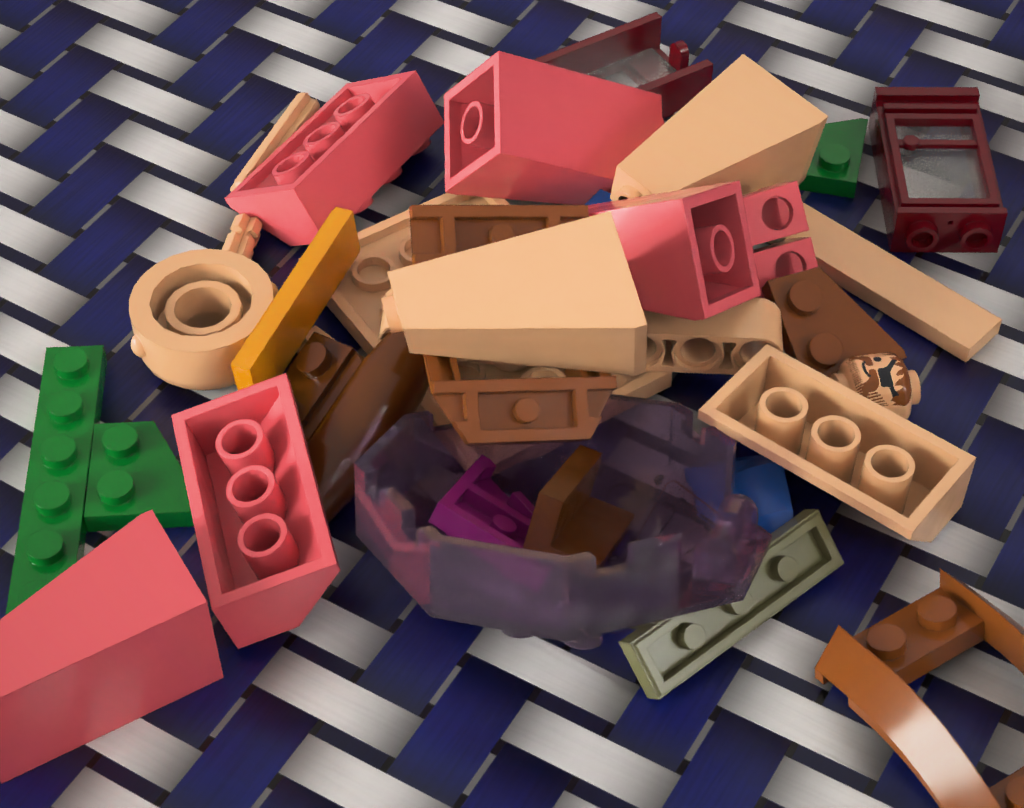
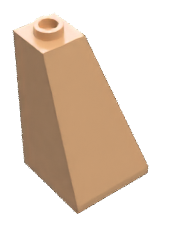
[610,54,828,201]
[381,211,648,375]

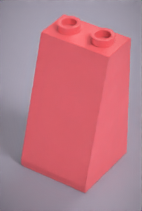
[444,51,665,205]
[588,180,761,321]
[0,510,224,784]

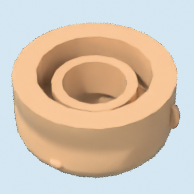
[129,249,279,391]

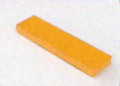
[231,207,360,390]

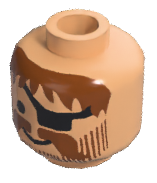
[830,352,921,420]

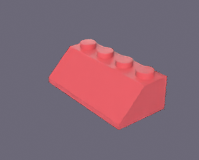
[224,70,444,247]
[171,373,340,649]

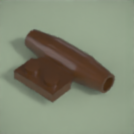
[286,331,429,524]

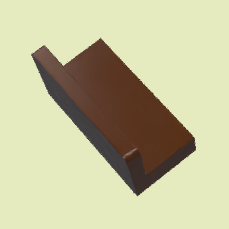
[523,444,635,576]

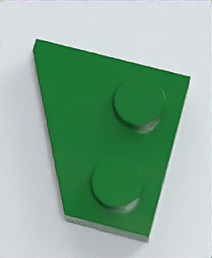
[799,118,868,198]
[84,421,194,532]

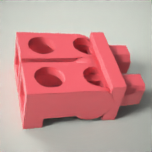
[742,181,818,299]

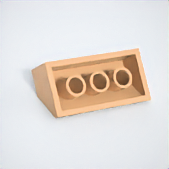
[697,344,977,543]

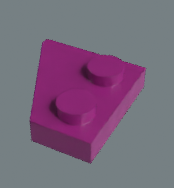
[428,454,558,590]

